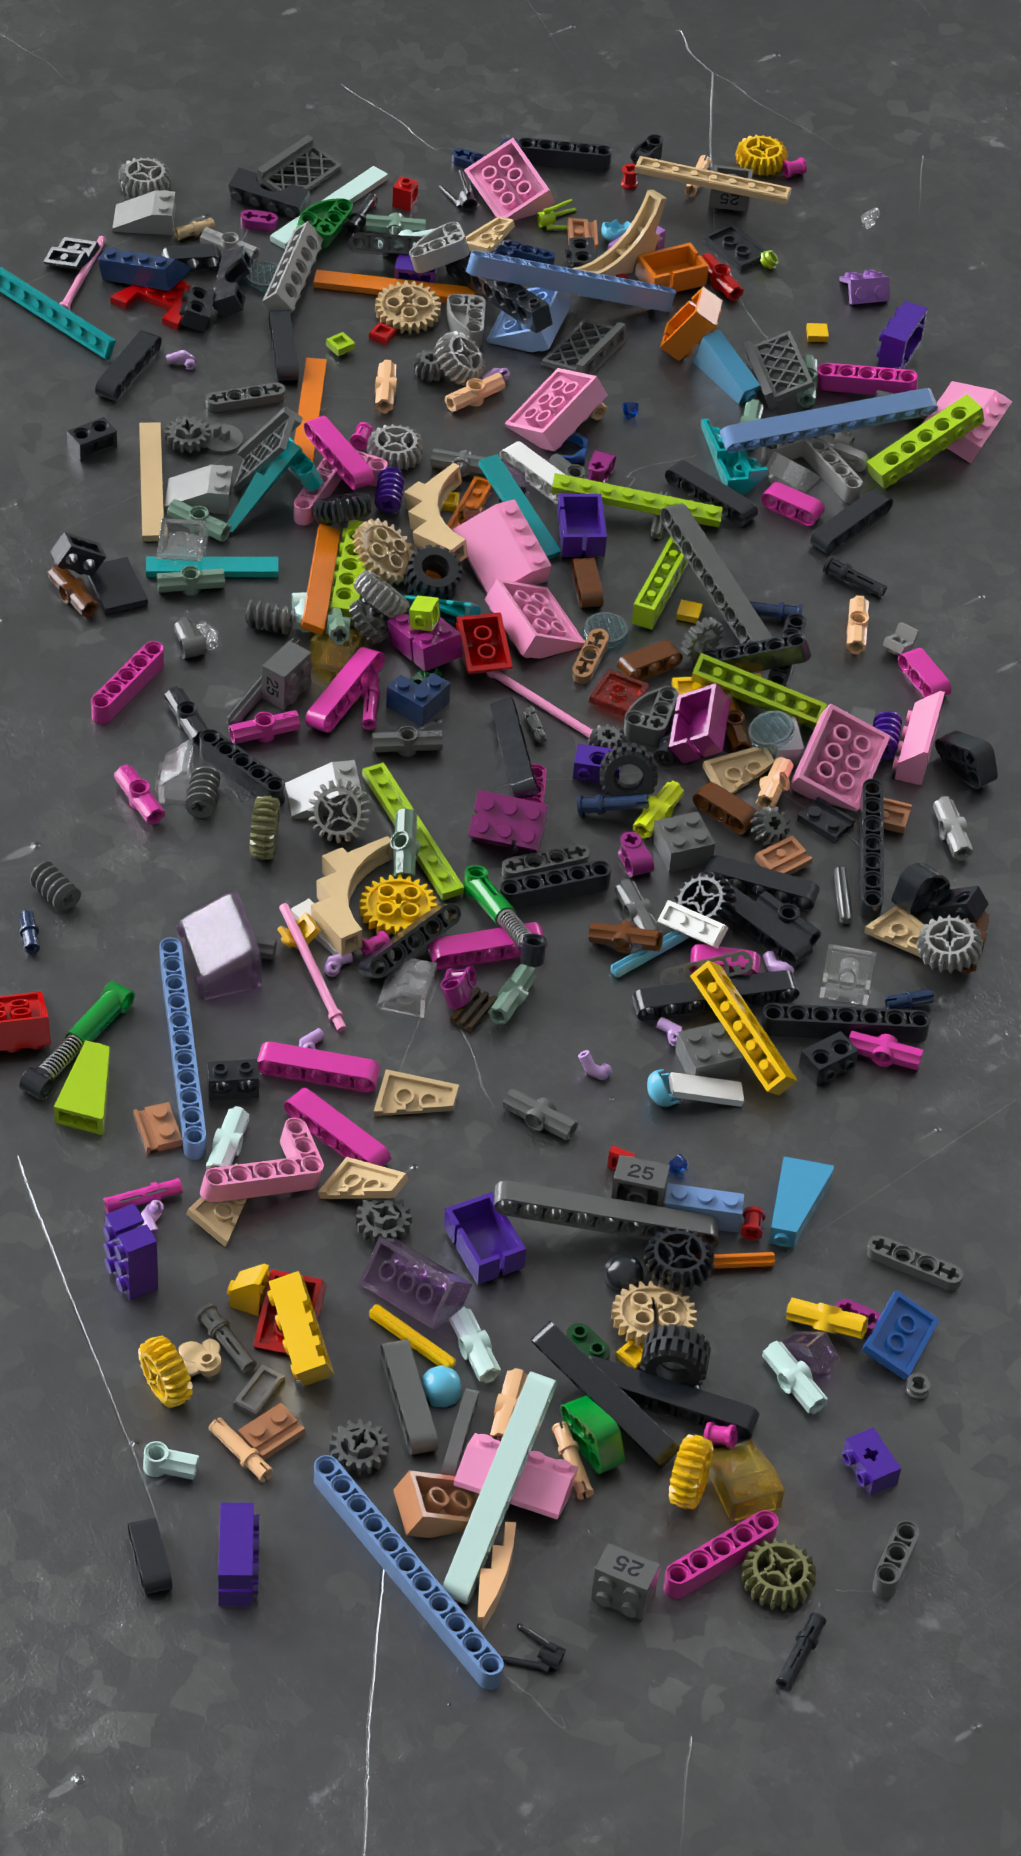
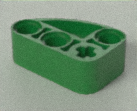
[296,198,353,248]
[560,1395,625,1474]

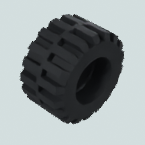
[404,544,463,600]
[600,743,658,797]
[640,1324,711,1388]

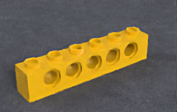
[690,961,798,1095]

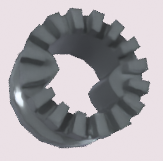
[905,1373,931,1400]

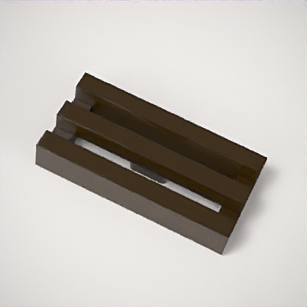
[450,987,497,1033]

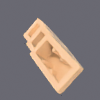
[477,1522,516,1632]

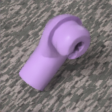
[324,952,353,977]
[299,1028,325,1049]

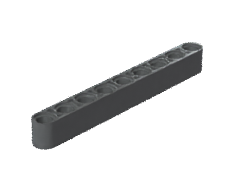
[660,503,773,644]
[494,1181,719,1249]

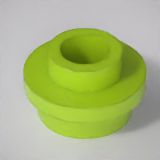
[760,250,779,270]

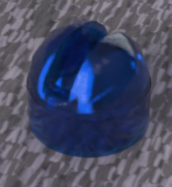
[622,402,639,418]
[668,1154,689,1177]

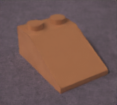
[393,1470,479,1538]

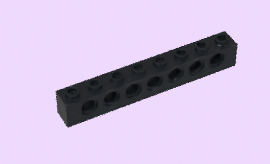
[445,252,553,333]

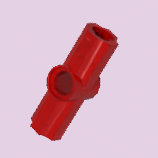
[702,253,744,302]

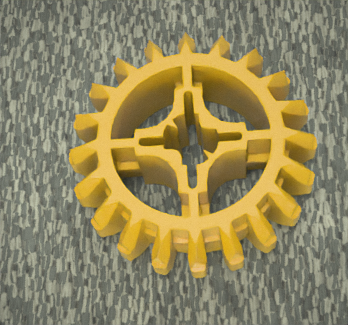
[735,135,788,177]
[138,1335,193,1408]
[669,1435,713,1510]

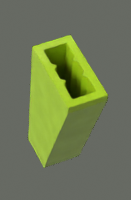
[54,1041,110,1135]

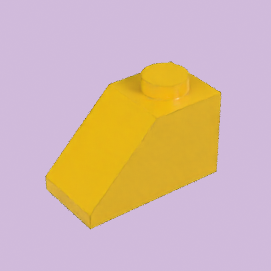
[227,1264,269,1317]

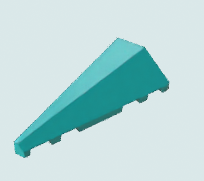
[701,419,768,494]
[227,440,303,533]
[402,595,481,627]

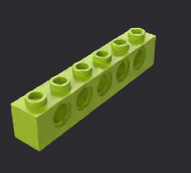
[867,394,985,489]
[327,520,368,626]
[632,537,688,630]
[691,653,827,730]

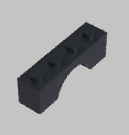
[228,167,312,218]
[212,245,253,317]

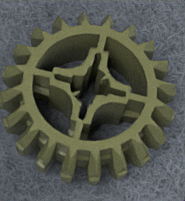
[250,796,280,860]
[741,1538,817,1611]

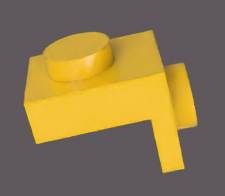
[277,912,321,949]

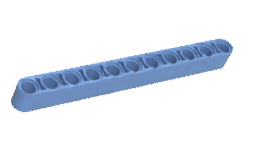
[466,250,676,312]
[720,388,938,453]
[160,937,206,1160]
[314,1455,504,1690]

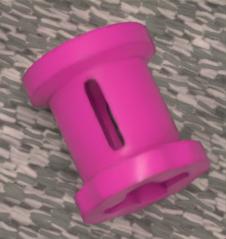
[782,157,807,178]
[350,422,374,450]
[361,931,390,957]
[704,1422,737,1449]

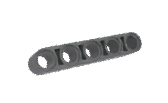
[380,1339,438,1455]

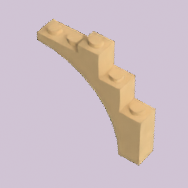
[572,190,667,296]
[404,463,468,562]
[311,836,393,956]

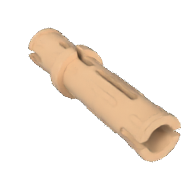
[684,155,711,197]
[209,1417,274,1482]
[552,1421,594,1500]

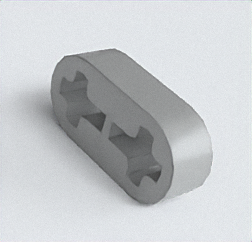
[833,443,869,472]

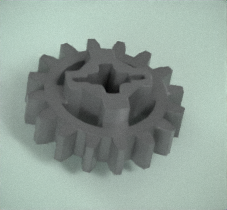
[165,416,211,453]
[349,598,389,644]
[680,617,724,663]
[356,1198,412,1246]
[330,1419,389,1476]

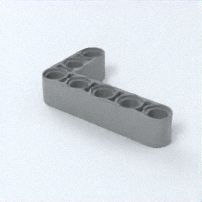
[761,436,863,504]

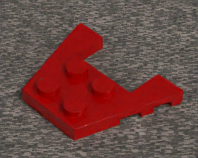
[110,280,190,330]

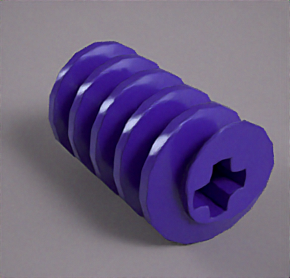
[375,467,404,514]
[873,711,902,761]

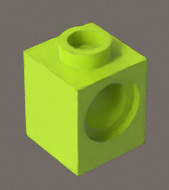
[409,596,440,631]

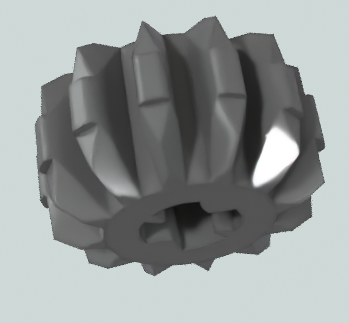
[413,350,445,383]
[588,724,628,749]
[750,806,790,846]

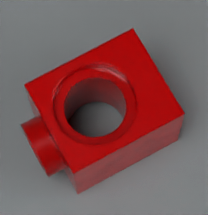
[392,177,419,211]

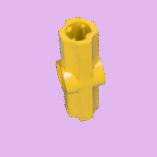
[786,1298,868,1339]

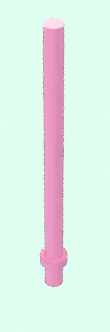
[59,236,106,311]
[485,671,592,739]
[279,903,347,1032]

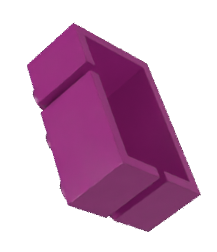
[387,612,463,672]
[669,684,730,764]
[468,790,549,853]

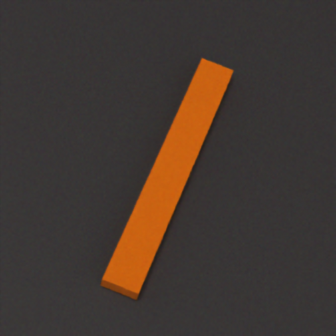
[314,270,476,303]
[294,358,327,462]
[424,476,494,579]
[301,523,341,635]

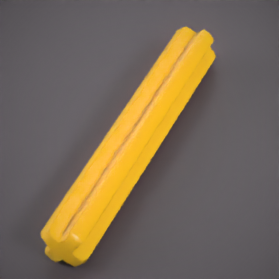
[369,1304,456,1369]

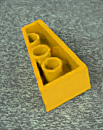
[267,1271,335,1386]

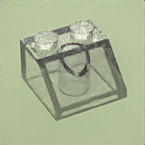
[766,451,822,494]
[156,518,209,561]
[155,740,194,806]
[819,944,877,1006]
[377,958,437,1018]

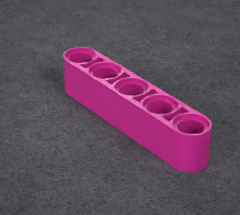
[817,363,918,395]
[304,416,374,490]
[91,641,164,724]
[305,647,385,733]
[427,922,548,970]
[257,1042,381,1092]
[284,1088,391,1167]
[664,1510,779,1599]

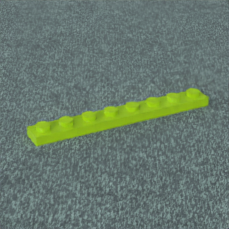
[551,473,722,528]
[362,762,464,900]

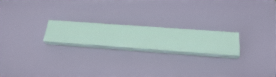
[270,166,388,249]

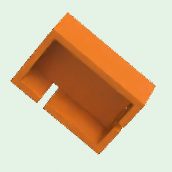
[635,243,708,292]
[660,287,723,361]

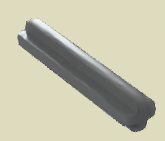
[650,491,670,540]
[834,867,853,925]

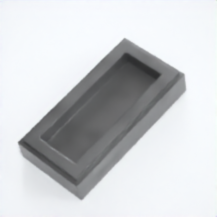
[233,1364,285,1419]

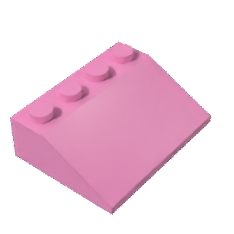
[464,138,556,221]
[505,368,608,452]
[922,381,1013,463]
[453,499,552,595]
[484,579,585,659]
[790,704,890,811]

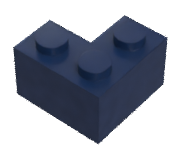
[386,673,451,727]

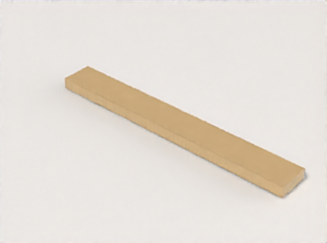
[635,156,792,205]
[139,422,164,541]

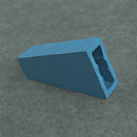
[693,330,760,404]
[769,1157,834,1248]

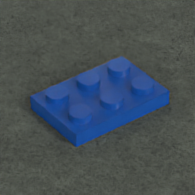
[861,1290,940,1380]

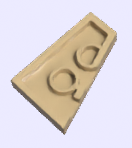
[466,216,515,253]
[702,744,775,794]
[864,905,950,957]
[374,1069,459,1116]
[318,1157,409,1199]
[186,1163,247,1247]

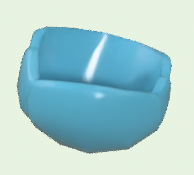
[601,219,631,242]
[647,1069,681,1107]
[421,1365,462,1408]

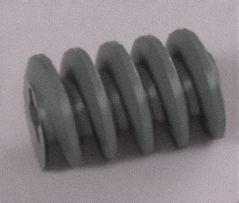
[245,599,294,635]
[185,766,221,818]
[30,860,81,911]

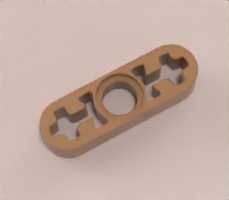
[572,628,609,684]

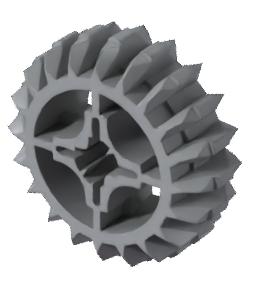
[118,157,172,198]
[434,331,486,386]
[367,423,424,471]
[353,570,410,618]
[307,779,371,843]
[917,914,983,974]

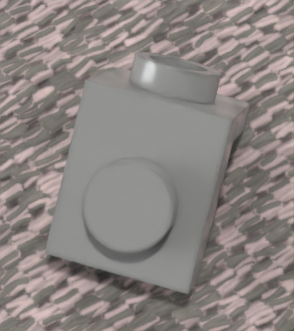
[883,622,919,655]

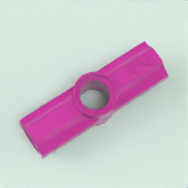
[229,710,301,744]
[114,764,165,825]
[849,1031,924,1070]

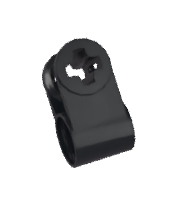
[630,134,664,162]

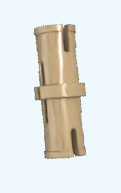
[174,218,216,241]

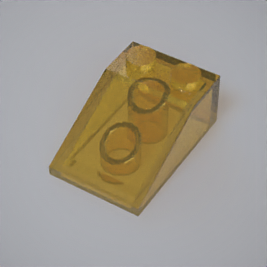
[309,629,366,675]
[709,1440,785,1522]

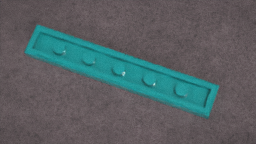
[478,454,561,559]
[146,556,279,577]

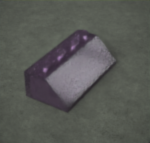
[358,1236,473,1330]

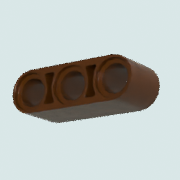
[571,558,604,608]
[617,640,683,683]
[692,782,757,835]

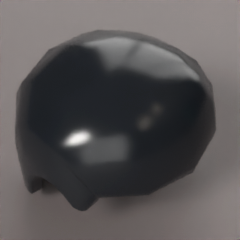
[604,1253,644,1291]

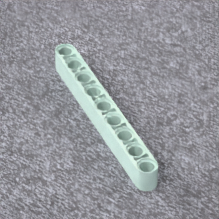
[442,1372,557,1605]

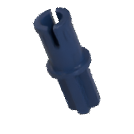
[19,909,40,954]
[884,989,934,1010]

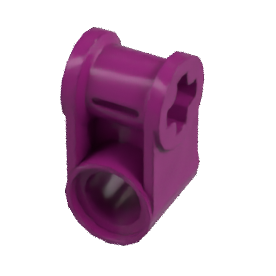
[588,450,616,483]
[618,832,654,877]
[440,966,477,1009]

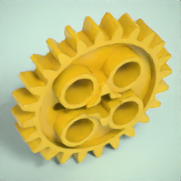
[359,874,437,936]

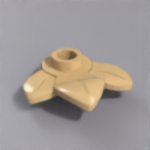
[179,1338,222,1377]

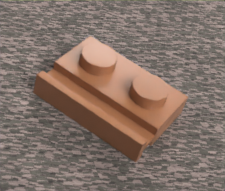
[567,218,598,251]
[859,798,912,834]
[754,835,813,875]
[133,1102,183,1154]
[238,1403,305,1461]

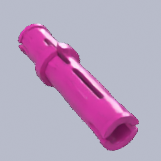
[362,675,381,730]
[103,1178,183,1214]

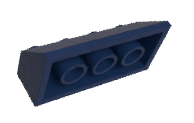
[97,248,191,291]

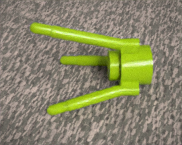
[537,199,577,231]

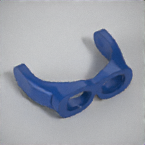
[561,434,589,464]

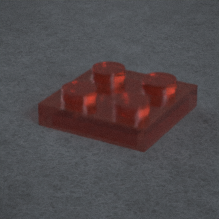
[589,669,649,716]

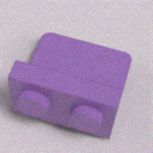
[839,270,890,304]

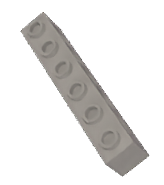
[262,221,323,314]

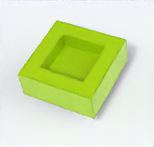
[326,332,355,356]

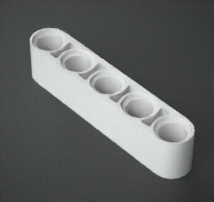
[500,442,564,505]

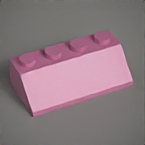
[892,691,945,785]
[453,1433,578,1519]

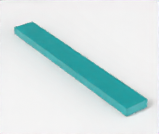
[0,267,116,360]

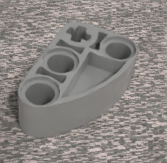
[409,222,470,273]
[446,294,486,347]

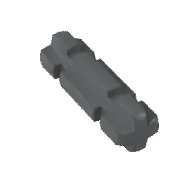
[524,706,548,744]

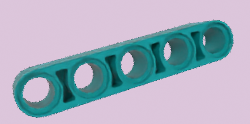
[288,437,323,491]

